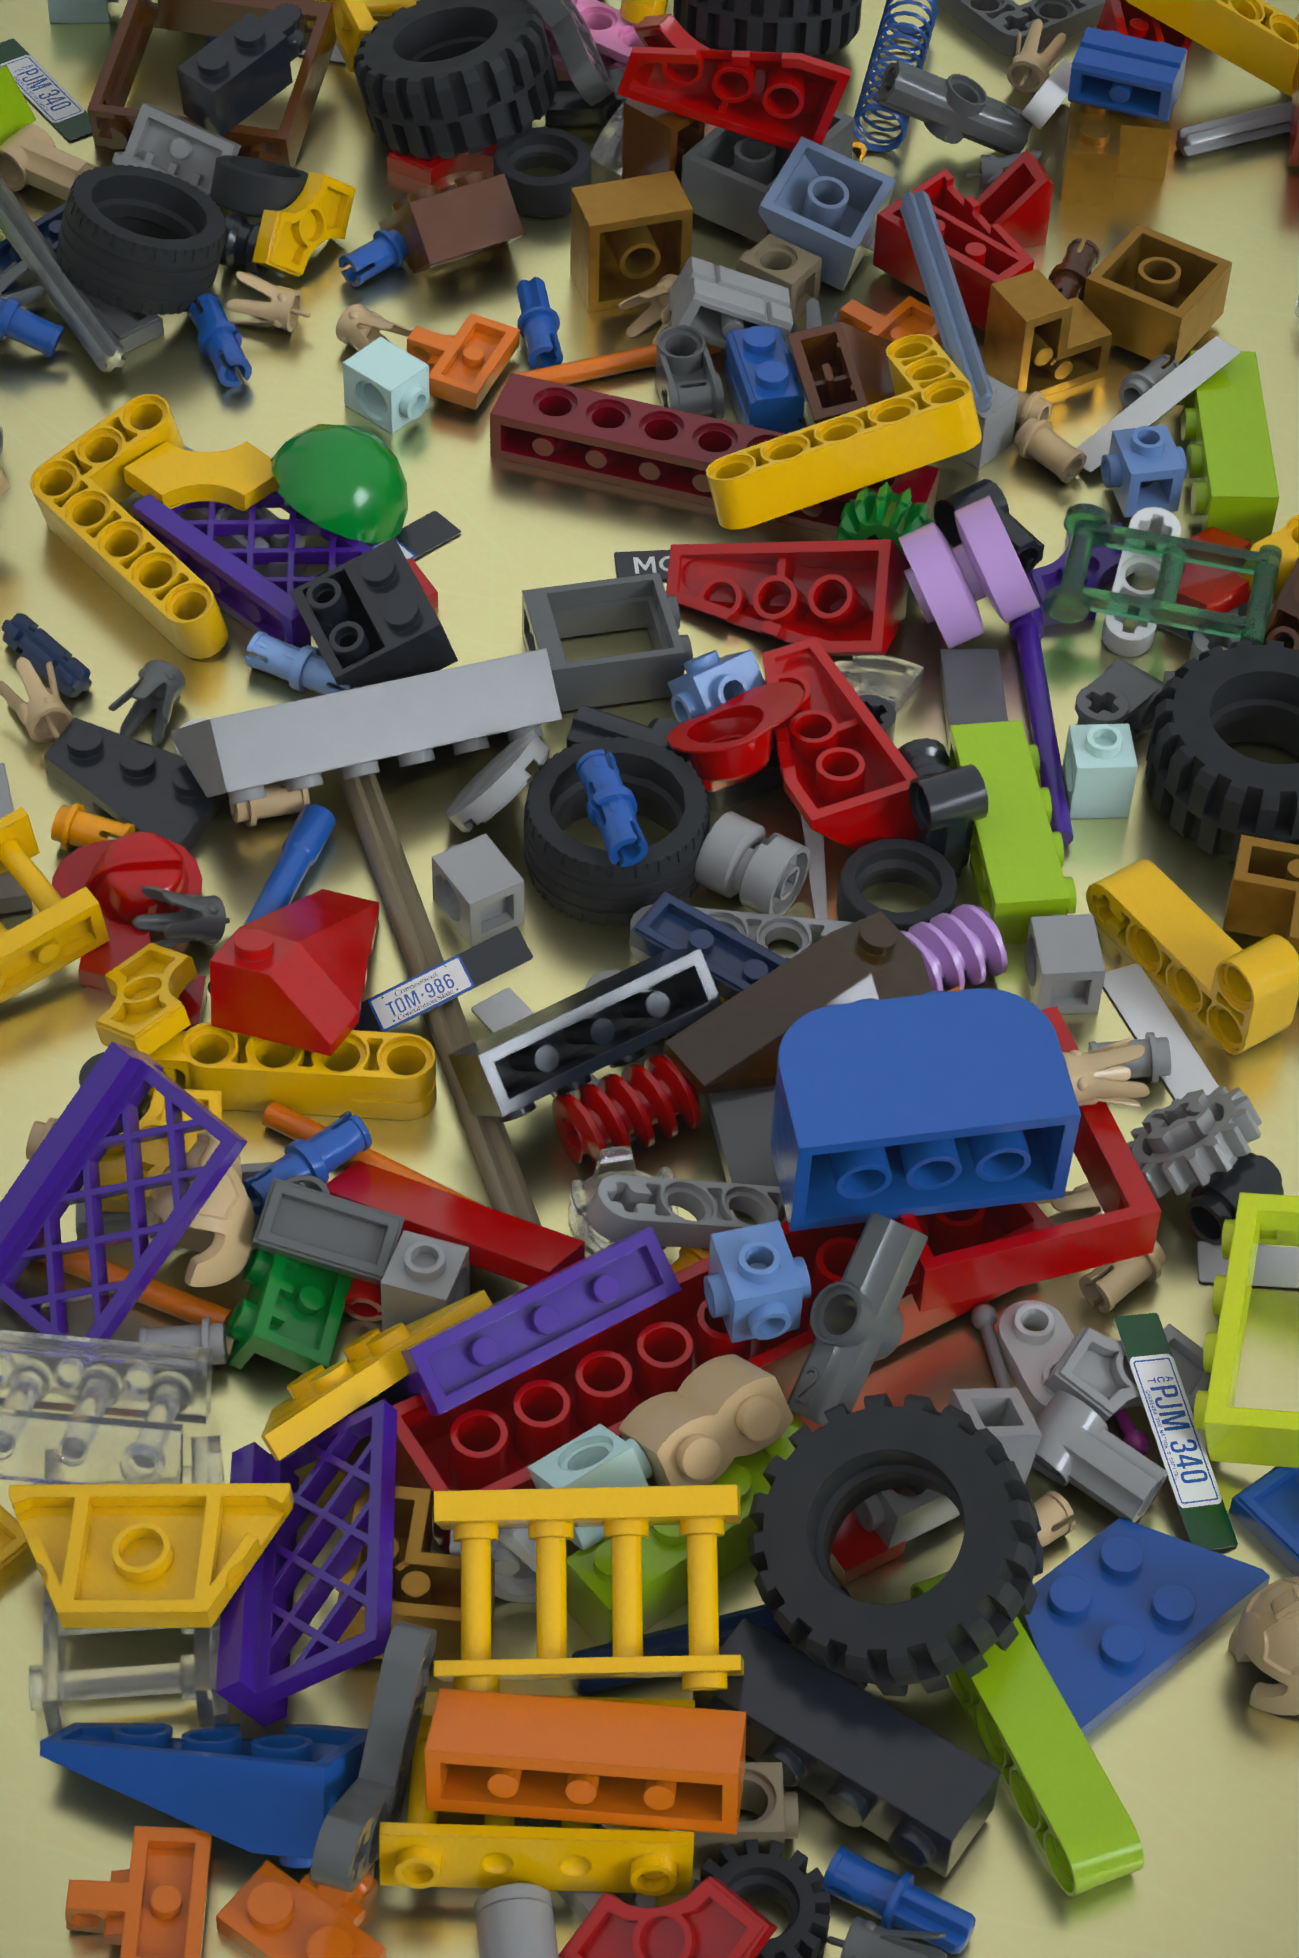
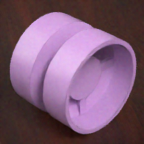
[898,495,1040,649]

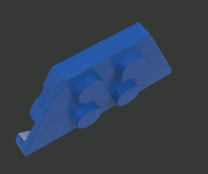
[1017,1518,1270,1737]

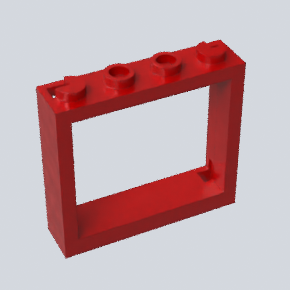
[891,1006,1161,1312]

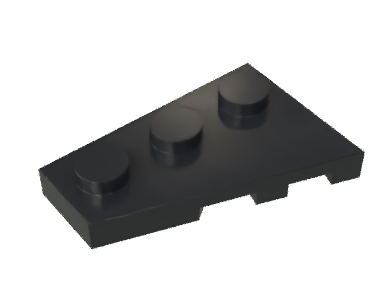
[44,718,229,852]

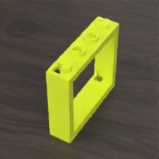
[1194,1192,1299,1468]

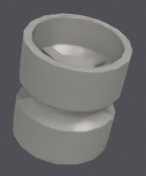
[694,811,811,915]

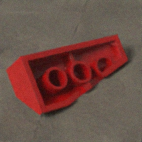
[617,46,851,151]

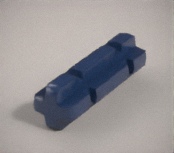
[1,613,92,698]

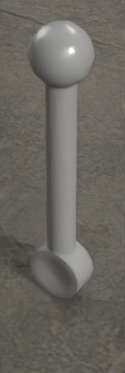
[971,1304,1011,1388]

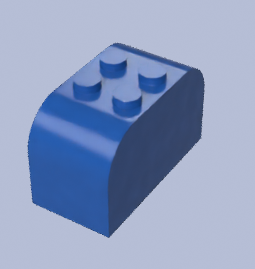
[770,988,1081,1232]

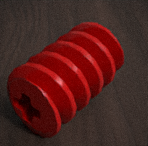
[552,1054,701,1169]

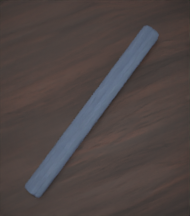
[900,190,993,413]

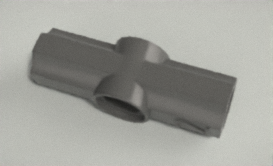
[877,60,1033,155]
[787,1211,929,1426]

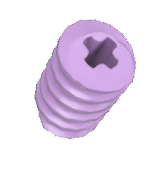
[901,904,1008,991]

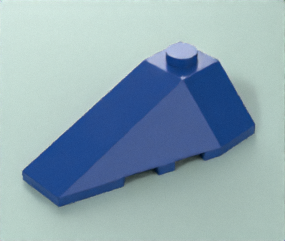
[40,1723,368,1868]

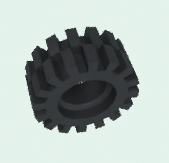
[691,1839,831,1958]

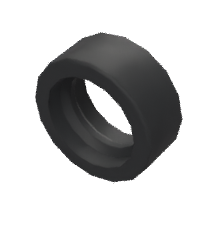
[493,127,592,218]
[210,155,309,218]
[836,838,958,932]

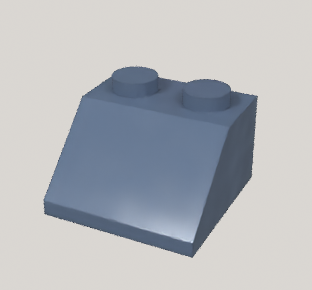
[758,136,896,291]

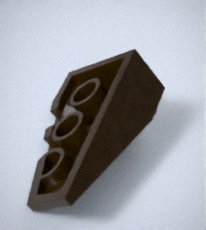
[663,911,932,1095]

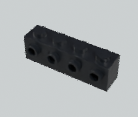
[448,948,723,1122]
[693,1618,1000,1878]

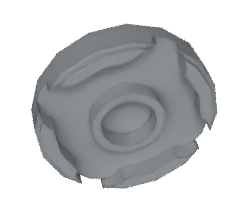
[446,731,549,833]

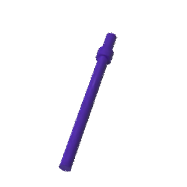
[1008,576,1074,846]

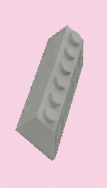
[171,648,562,805]

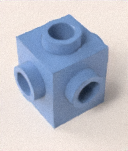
[1101,425,1187,517]
[667,650,765,723]
[704,1220,811,1343]

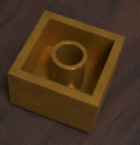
[570,171,693,312]
[1083,224,1232,367]

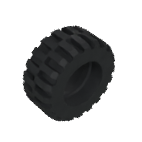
[353,0,558,159]
[673,0,862,57]
[1145,640,1299,862]
[747,1393,1044,1696]

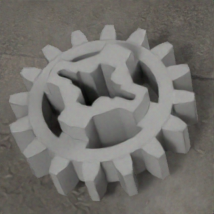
[1127,1086,1262,1198]

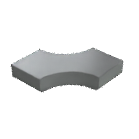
[1043,1323,1211,1422]

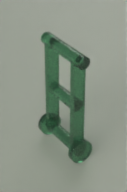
[1043,503,1282,645]

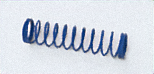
[853,0,938,153]

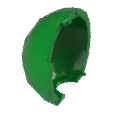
[270,424,408,543]

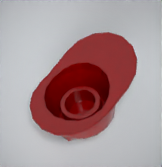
[667,682,805,792]
[52,831,203,925]

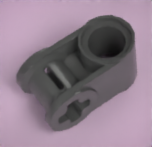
[655,325,725,420]
[1075,658,1165,742]

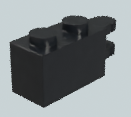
[176,2,306,137]

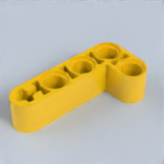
[1086,859,1299,1055]

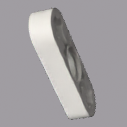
[1021,59,1072,130]
[1102,507,1181,657]

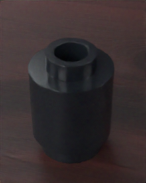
[1185,1152,1284,1245]

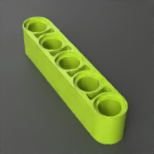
[910,1571,1144,1897]

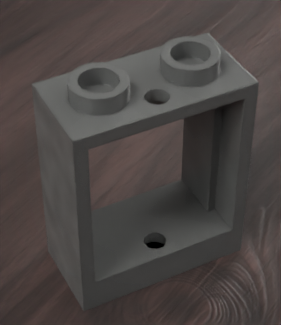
[522,573,693,712]

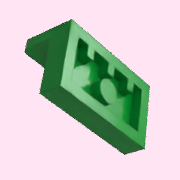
[226,1248,352,1374]

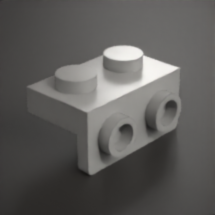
[112,103,241,197]

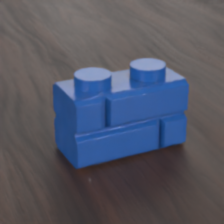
[1068,27,1188,124]
[724,325,805,434]

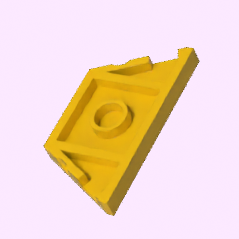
[261,1290,493,1461]
[8,1483,294,1628]

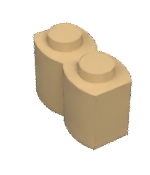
[618,1354,794,1486]

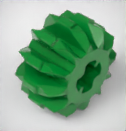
[837,482,935,568]

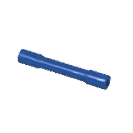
[208,804,336,993]

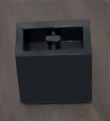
[289,538,458,686]

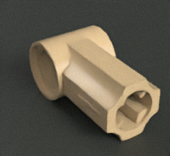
[0,124,97,201]

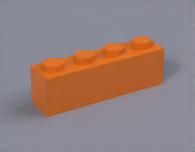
[424,1688,746,1835]

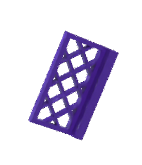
[132,489,372,648]
[0,1041,248,1369]
[378,1226,682,1417]
[215,1399,397,1727]

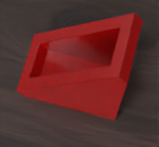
[976,149,1054,249]

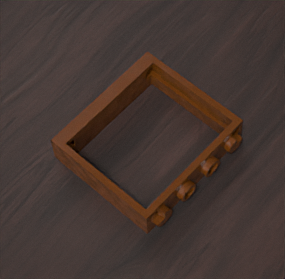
[87,0,337,168]

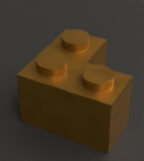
[1060,102,1173,206]
[982,269,1112,397]
[1222,834,1299,955]
[337,1486,495,1664]

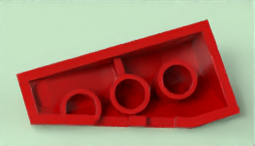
[666,539,910,656]
[761,637,918,851]
[209,889,379,1056]

